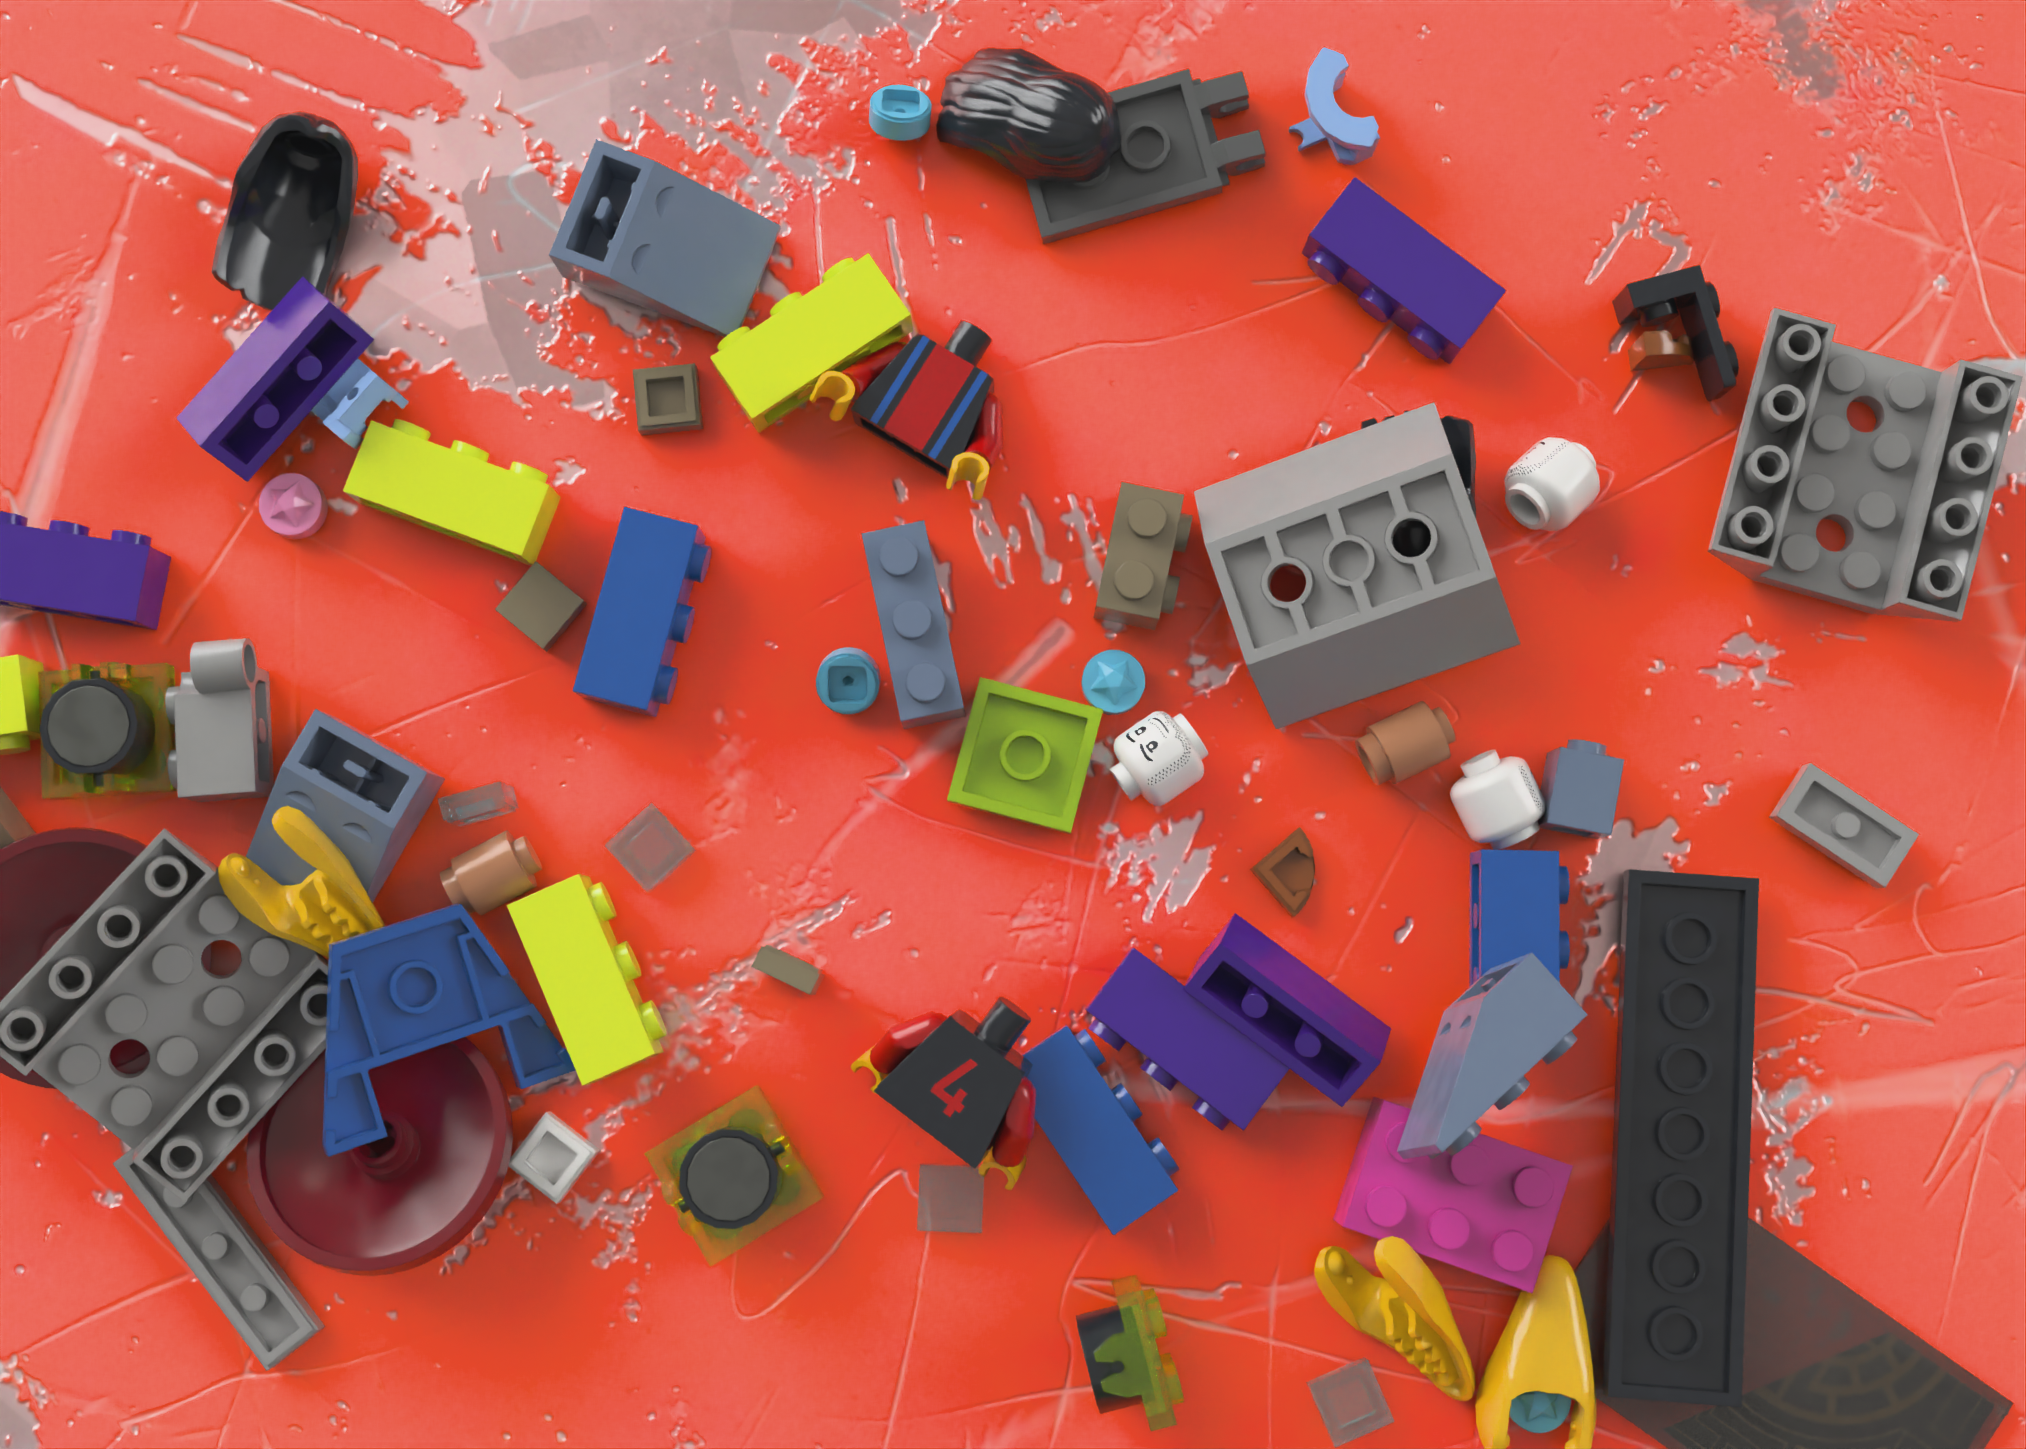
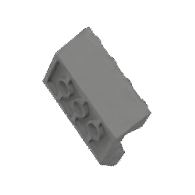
[1707,307,2023,622]
[1194,402,1521,729]
[0,828,328,1203]

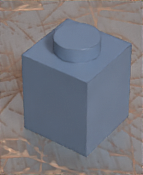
[1537,739,1624,839]

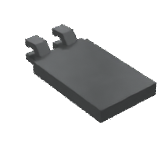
[1025,69,1266,245]

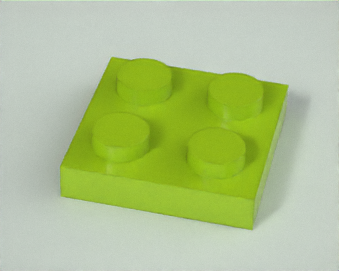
[947,677,1103,834]

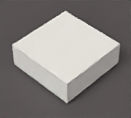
[509,1111,600,1204]

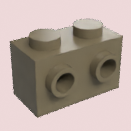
[1093,482,1193,630]

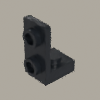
[1612,265,1739,401]

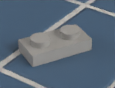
[1769,763,1919,889]

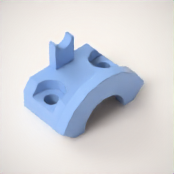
[1288,47,1380,165]
[311,359,409,449]

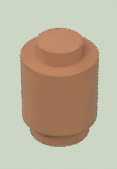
[1355,701,1456,786]
[440,830,542,916]

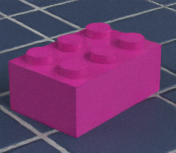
[1333,1097,1573,1293]

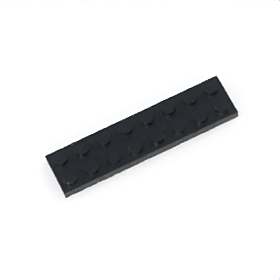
[1603,869,1759,1408]

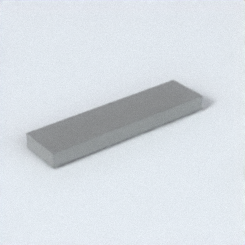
[113,1149,325,1371]

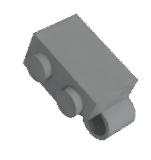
[165,638,274,802]

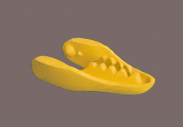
[218,806,385,958]
[1314,1236,1476,1401]
[1475,1255,1597,1449]

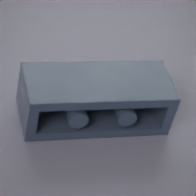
[861,520,966,729]

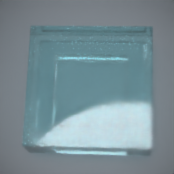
[438,781,519,827]
[604,802,697,893]
[917,1163,984,1233]
[1306,1357,1395,1448]

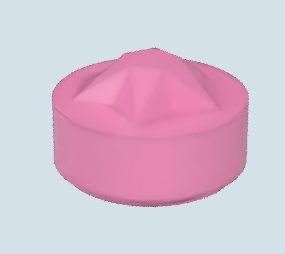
[259,473,328,539]

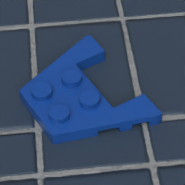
[322,903,575,1157]

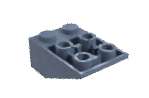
[549,139,781,337]
[246,709,445,903]
[1397,952,1588,1159]

